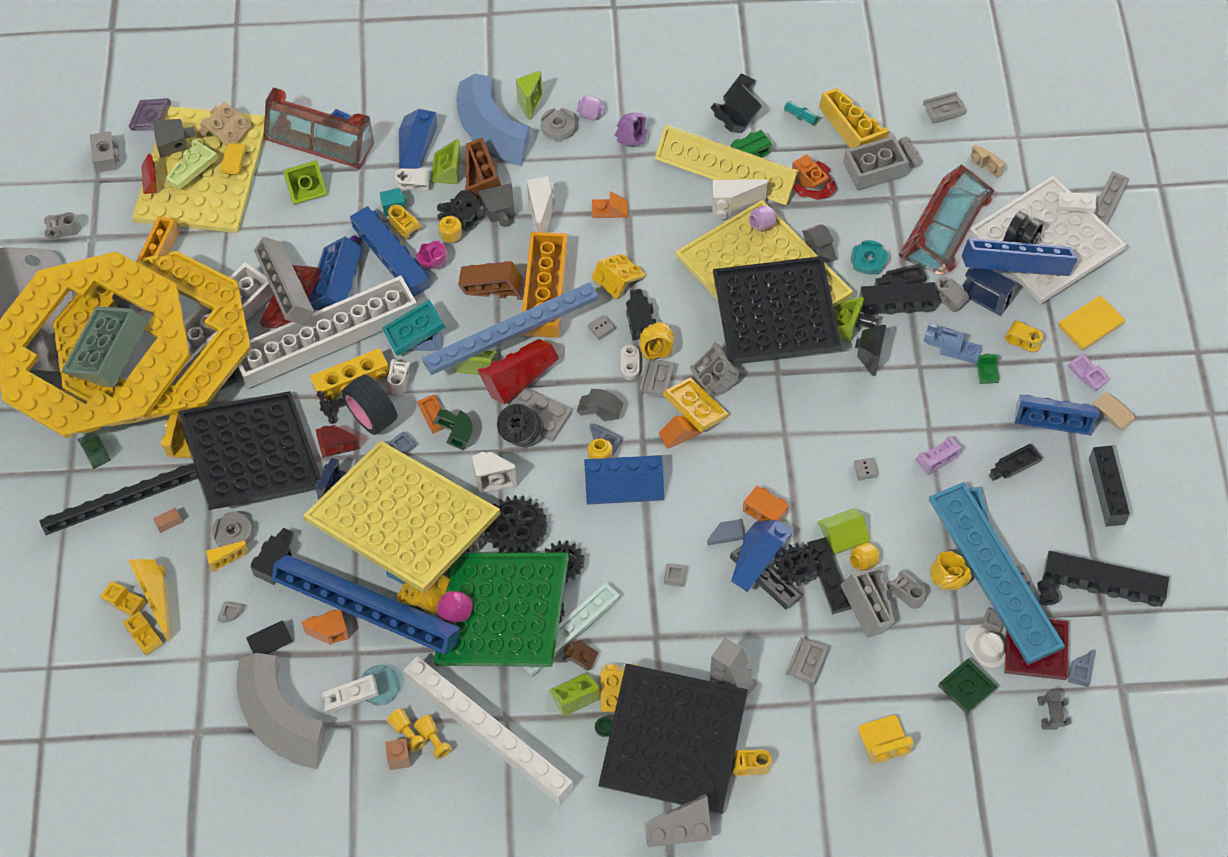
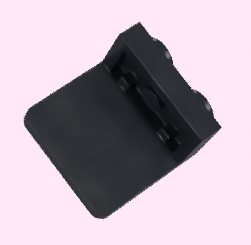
[710,84,762,133]

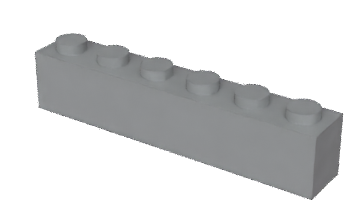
[254,236,314,325]

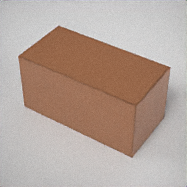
[153,507,183,533]

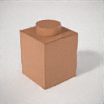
[385,739,411,770]

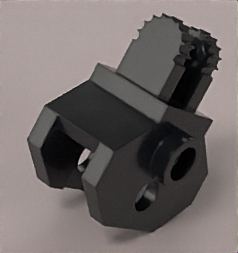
[437,190,478,230]

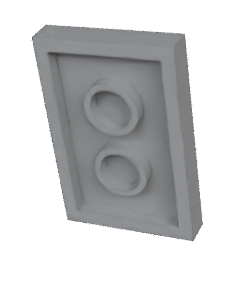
[510,388,572,442]

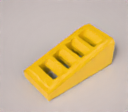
[206,541,249,572]

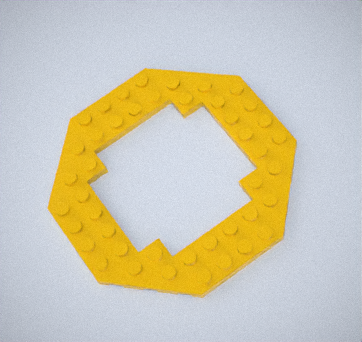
[0,251,190,438]
[53,251,251,424]

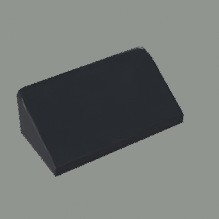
[246,620,293,654]

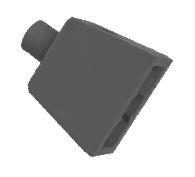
[152,119,196,158]
[478,183,515,226]

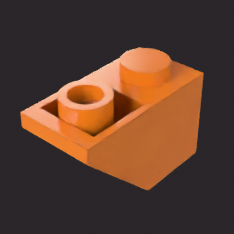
[792,154,829,188]
[302,610,349,645]

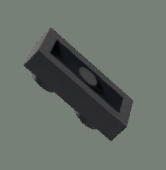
[723,73,756,102]

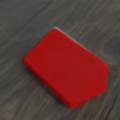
[141,154,157,194]

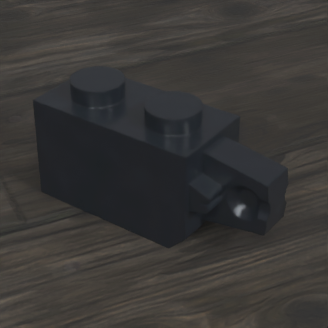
[626,289,656,341]
[251,528,294,585]

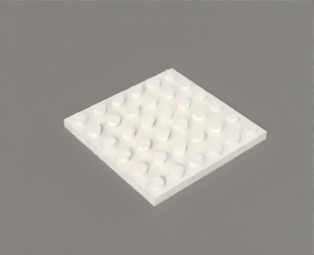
[969,175,1127,304]

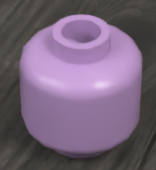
[577,95,603,120]
[749,205,777,231]

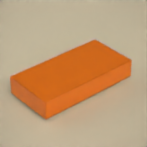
[417,394,446,434]

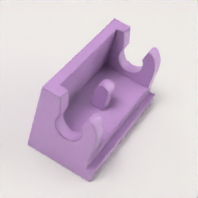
[915,436,961,475]

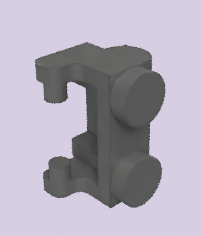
[1037,690,1072,730]

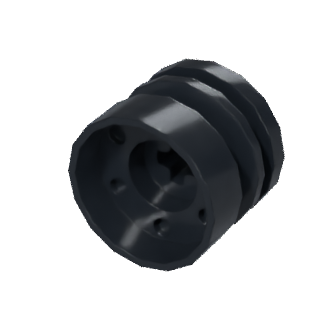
[497,403,544,448]

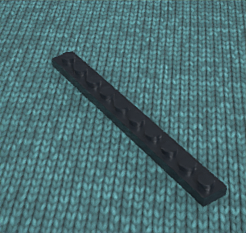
[39,463,198,535]

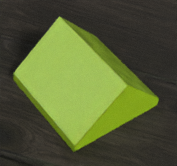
[516,71,543,120]
[430,139,462,184]
[283,160,327,204]
[834,297,864,342]
[455,350,497,375]
[817,508,870,555]
[549,672,600,717]

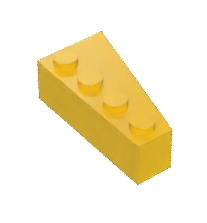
[819,88,889,149]

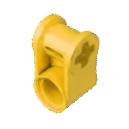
[388,205,421,239]
[1005,321,1043,353]
[732,749,772,776]

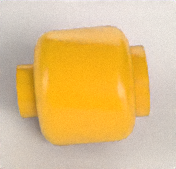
[438,216,462,243]
[587,438,613,459]
[849,542,880,571]

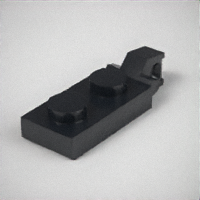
[874,263,927,285]
[989,444,1042,481]

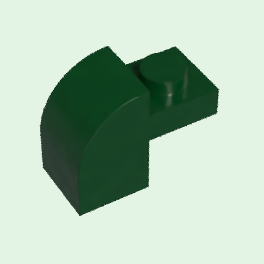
[433,409,473,450]

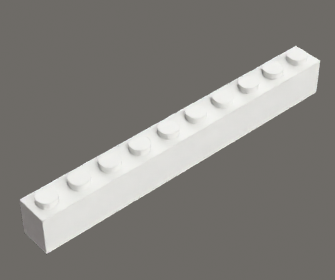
[403,656,573,806]

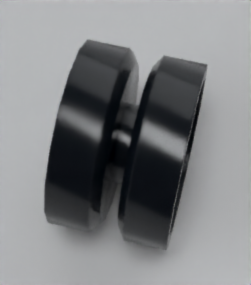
[1003,211,1044,244]

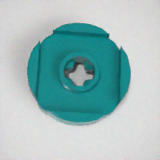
[851,240,888,275]

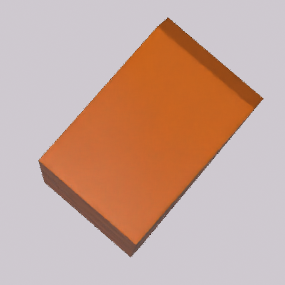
[659,415,701,449]

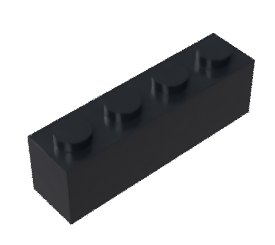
[859,282,938,315]
[1089,445,1130,527]

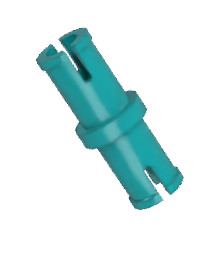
[784,101,819,126]

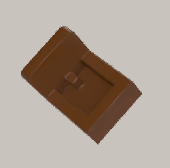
[563,640,598,671]

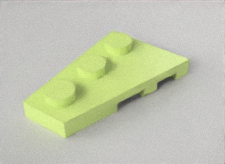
[166,139,218,190]

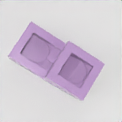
[1067,353,1110,391]

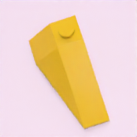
[129,559,171,642]

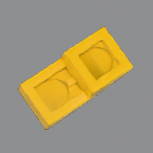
[221,143,246,175]
[99,581,147,616]
[122,611,163,655]

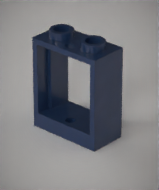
[962,268,1016,317]

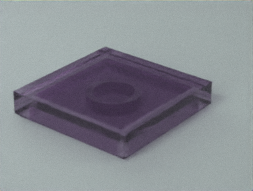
[128,98,171,131]

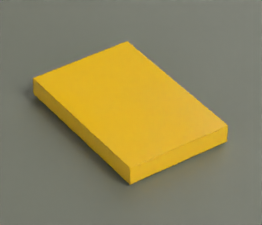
[1058,295,1125,351]
[663,377,729,432]

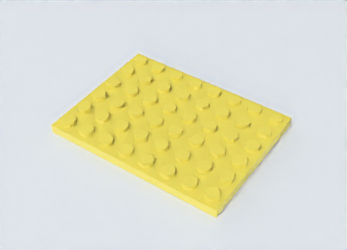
[132,106,269,233]
[675,200,853,307]
[303,440,501,593]

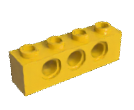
[310,348,389,401]

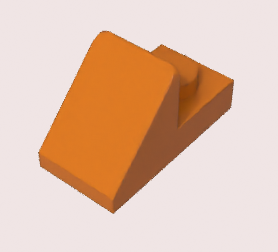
[592,191,628,218]

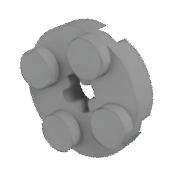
[541,108,576,142]
[212,512,253,547]

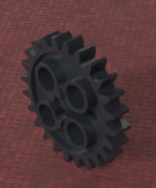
[485,495,548,553]

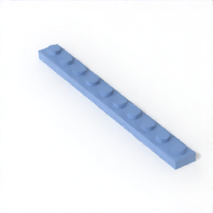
[422,282,599,376]

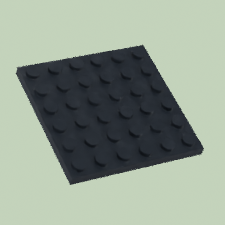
[713,256,842,363]
[178,391,321,511]
[598,663,748,814]

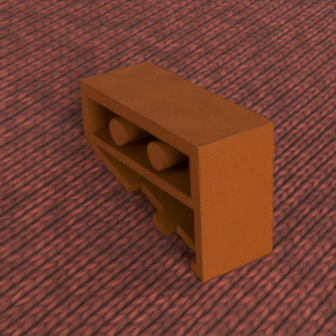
[465,137,501,200]
[458,261,525,300]

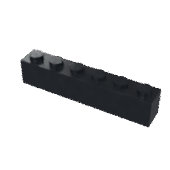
[1042,551,1169,607]

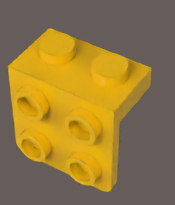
[591,254,645,299]
[161,413,192,459]
[396,574,450,615]
[601,664,638,712]
[858,715,914,765]

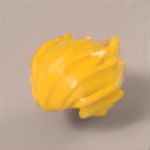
[639,322,674,360]
[930,551,972,591]

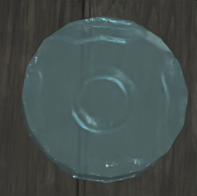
[361,665,400,706]

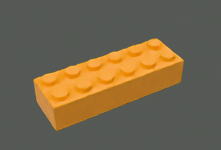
[522,232,568,338]

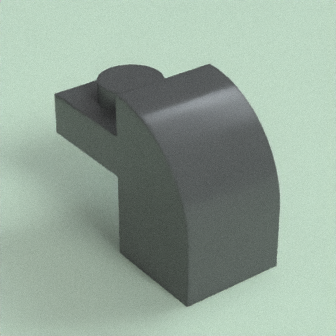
[802,224,837,263]
[576,389,624,421]

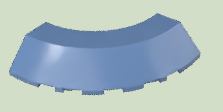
[456,74,530,166]

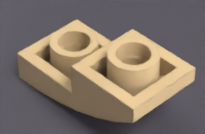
[970,145,1005,178]
[1092,392,1135,431]

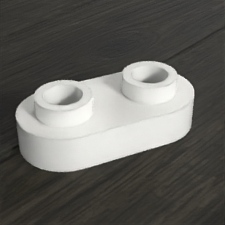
[620,345,639,380]

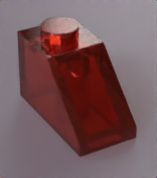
[315,425,360,458]

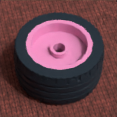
[341,374,398,435]

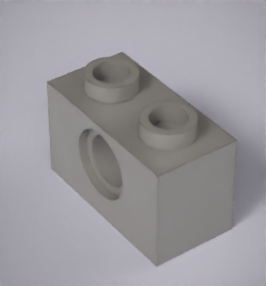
[90,131,120,173]

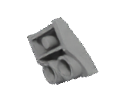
[690,342,739,397]

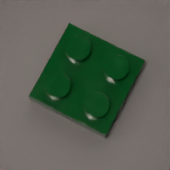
[938,658,997,715]

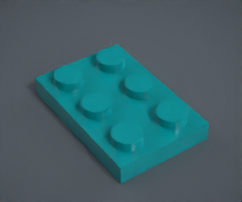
[382,299,446,356]

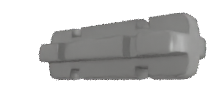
[899,136,922,167]

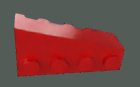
[477,339,559,405]

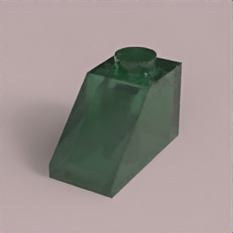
[77,431,111,469]

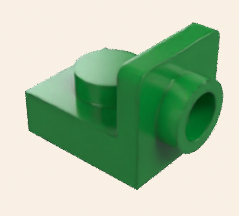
[976,353,999,384]

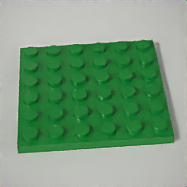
[433,553,569,667]

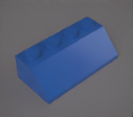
[308,236,362,310]
[1014,394,1099,436]
[584,455,664,505]

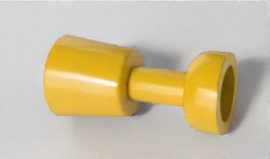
[386,708,426,752]
[413,714,452,759]

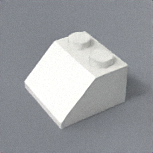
[472,452,517,495]

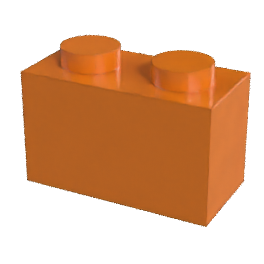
[743,485,789,523]

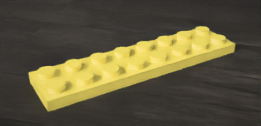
[655,125,799,205]

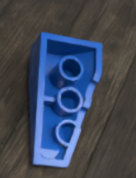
[399,109,438,174]
[731,520,794,592]

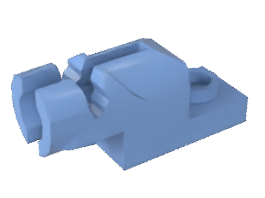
[923,323,982,364]

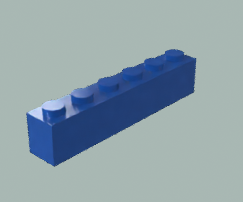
[350,206,430,297]
[961,238,1077,276]

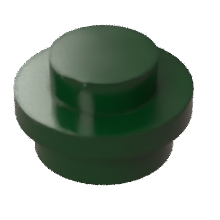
[595,717,613,737]

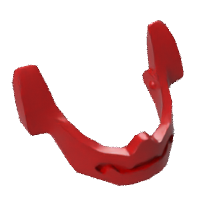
[793,161,837,200]

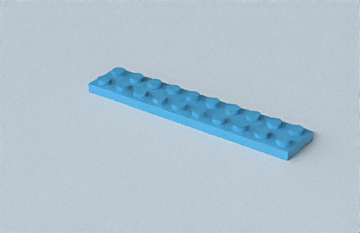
[929,482,1065,665]

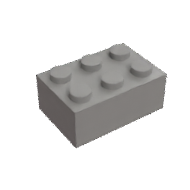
[843,136,909,190]

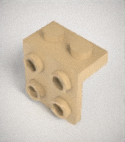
[199,101,251,145]

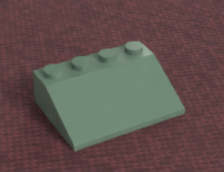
[61,306,148,387]

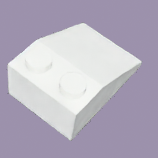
[527,176,555,233]
[712,179,767,220]

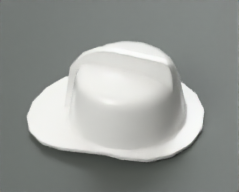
[965,625,1005,668]

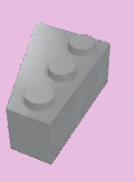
[840,566,894,638]
[710,638,757,699]
[644,794,712,847]

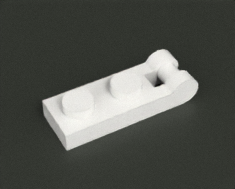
[321,674,379,715]

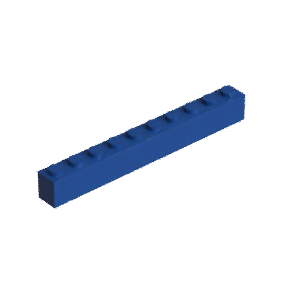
[272,555,460,655]

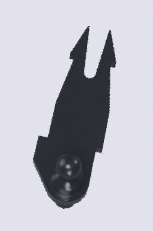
[317,390,344,424]

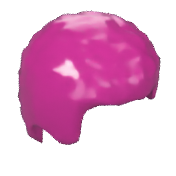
[416,241,447,269]
[437,591,472,624]

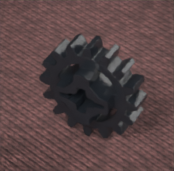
[545,540,584,583]
[776,543,819,586]

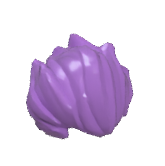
[614,113,647,146]

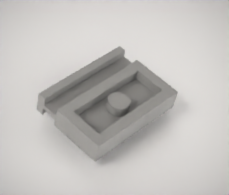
[923,91,966,123]
[639,358,674,399]
[786,637,828,685]

